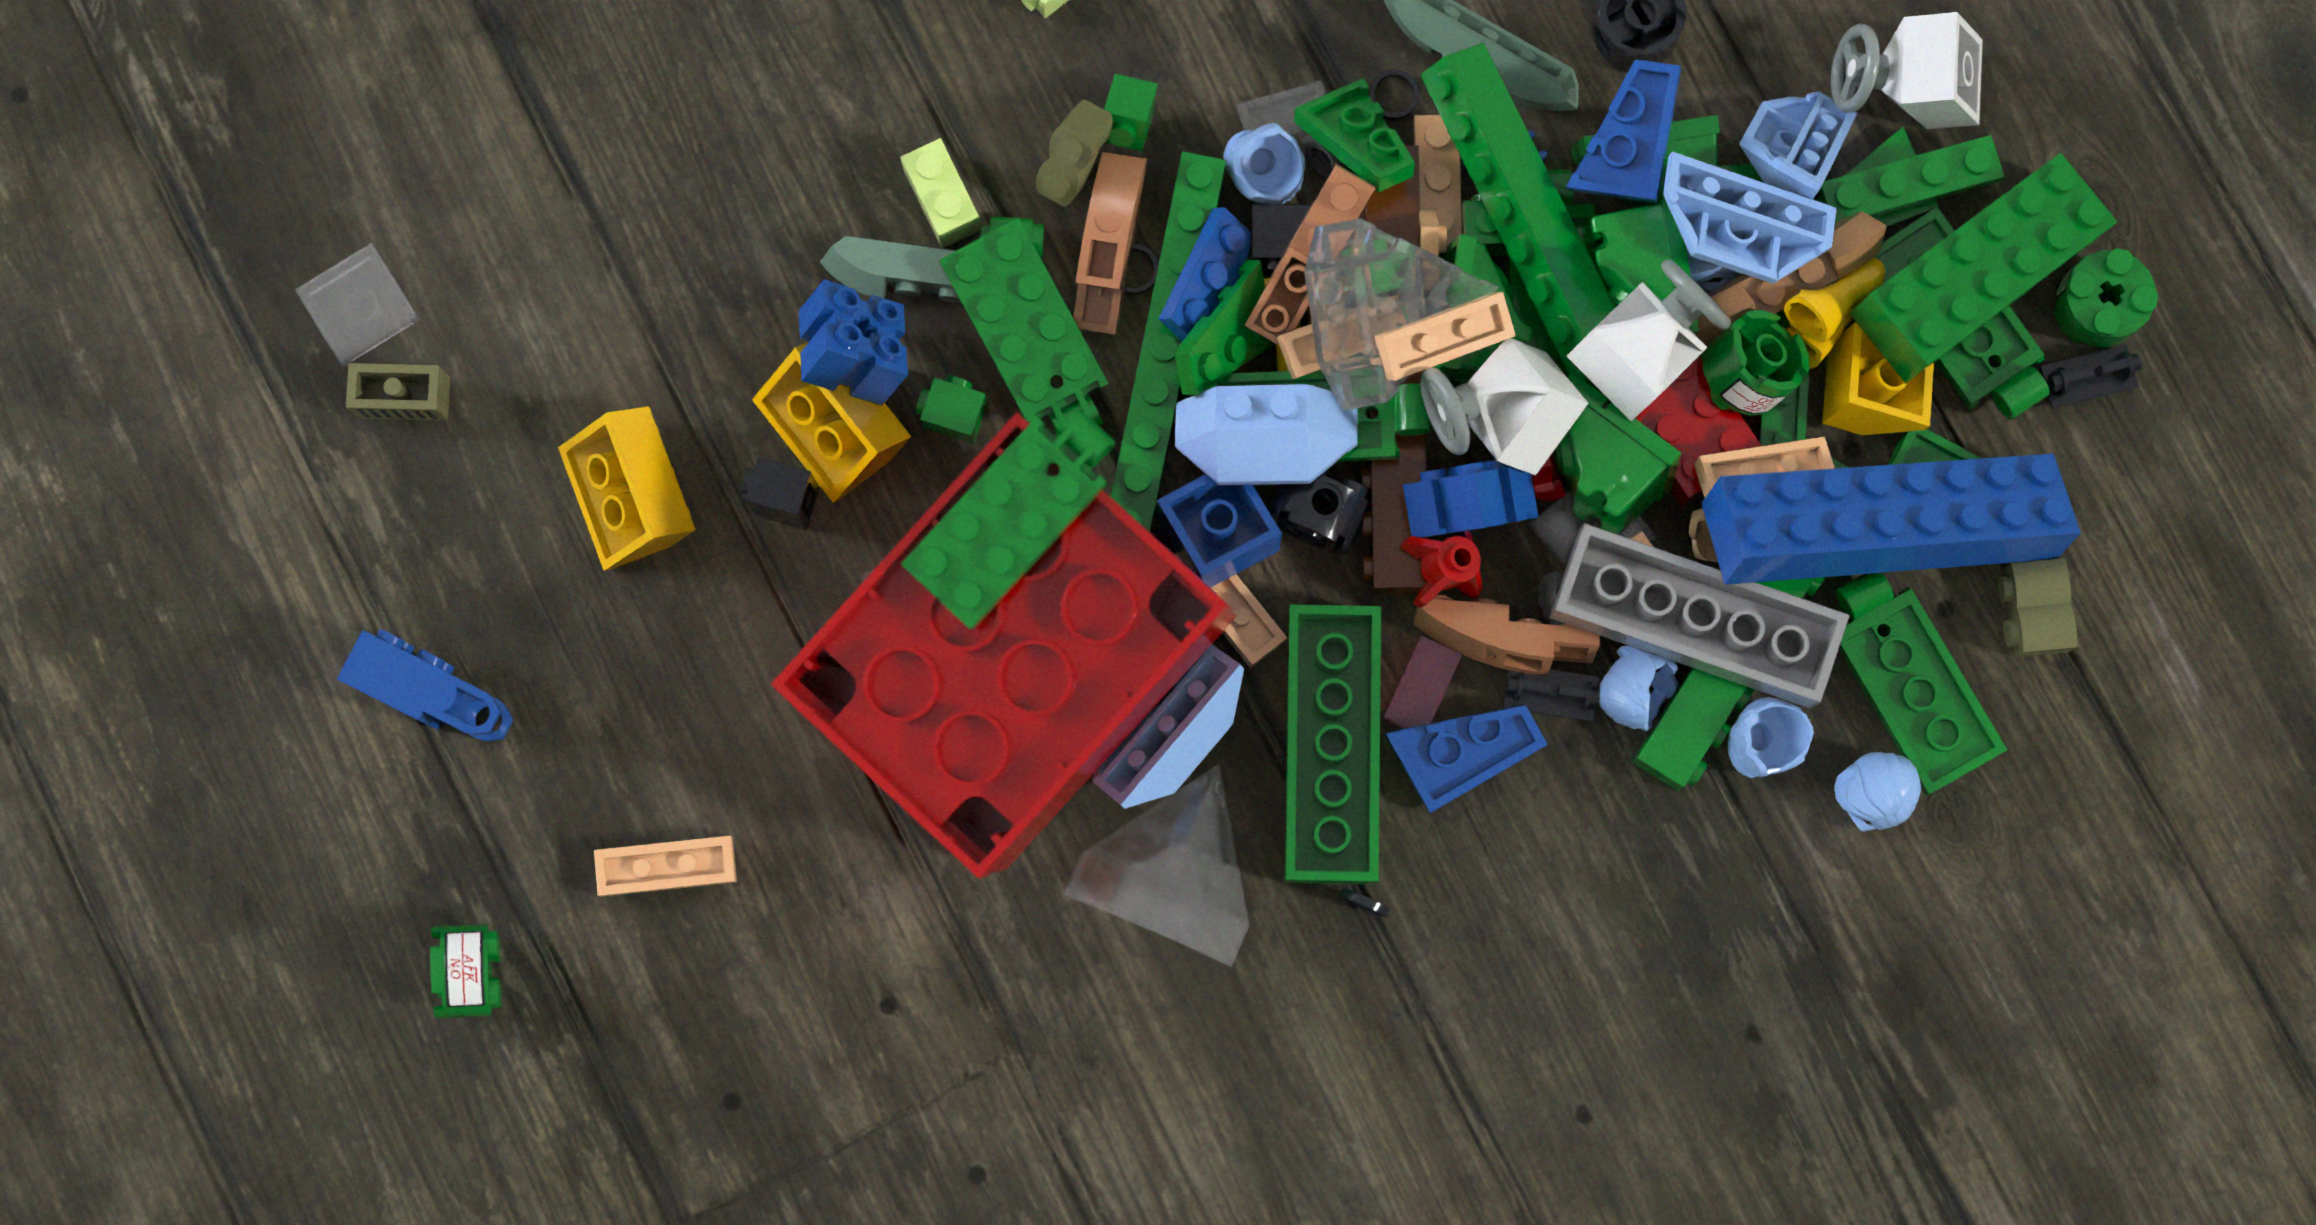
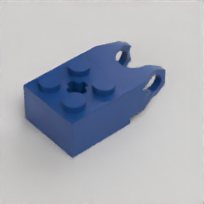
[337,629,514,742]

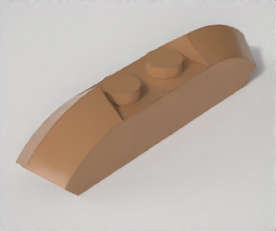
[1695,211,1887,346]

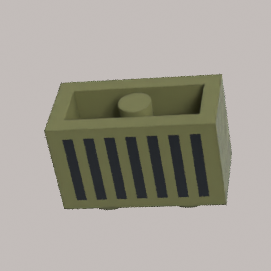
[346,363,450,421]

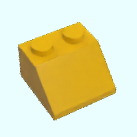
[1822,322,1934,435]

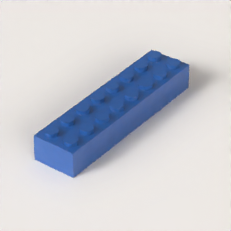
[1701,454,2081,585]

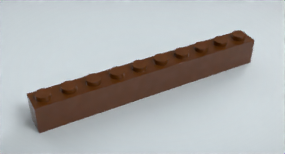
[1354,145,1428,594]

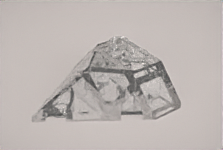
[1304,218,1499,410]
[1064,764,1249,967]

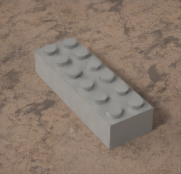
[1549,524,1849,709]

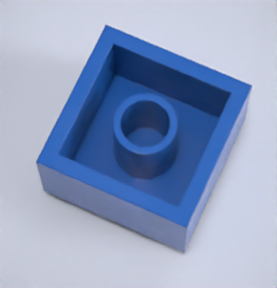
[1156,474,1282,588]

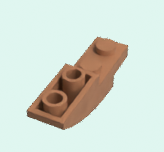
[1073,152,1147,335]
[1244,164,1375,346]
[1413,595,1600,676]

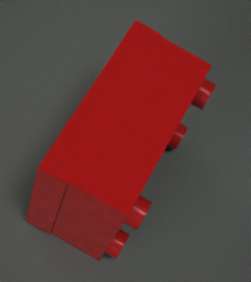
[770,412,1237,879]

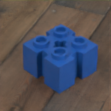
[799,279,908,405]
[1403,460,1538,538]

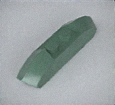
[1384,0,1579,111]
[820,236,961,303]

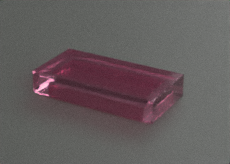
[1383,636,1462,728]

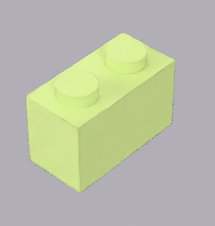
[900,138,981,249]

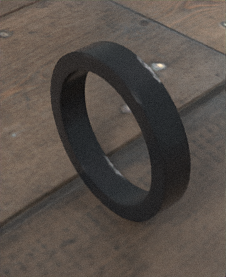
[1369,70,1419,120]
[1124,244,1159,295]
[1339,888,1390,918]

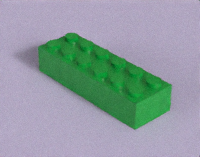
[1849,153,2118,384]
[1284,605,1381,885]

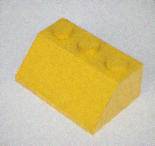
[752,342,911,503]
[558,406,696,571]

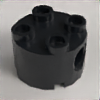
[1591,0,1687,73]
[1267,470,1368,554]

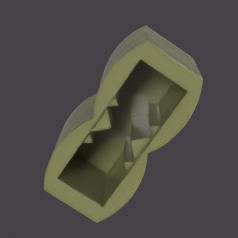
[1036,99,1112,207]
[1997,558,2077,657]

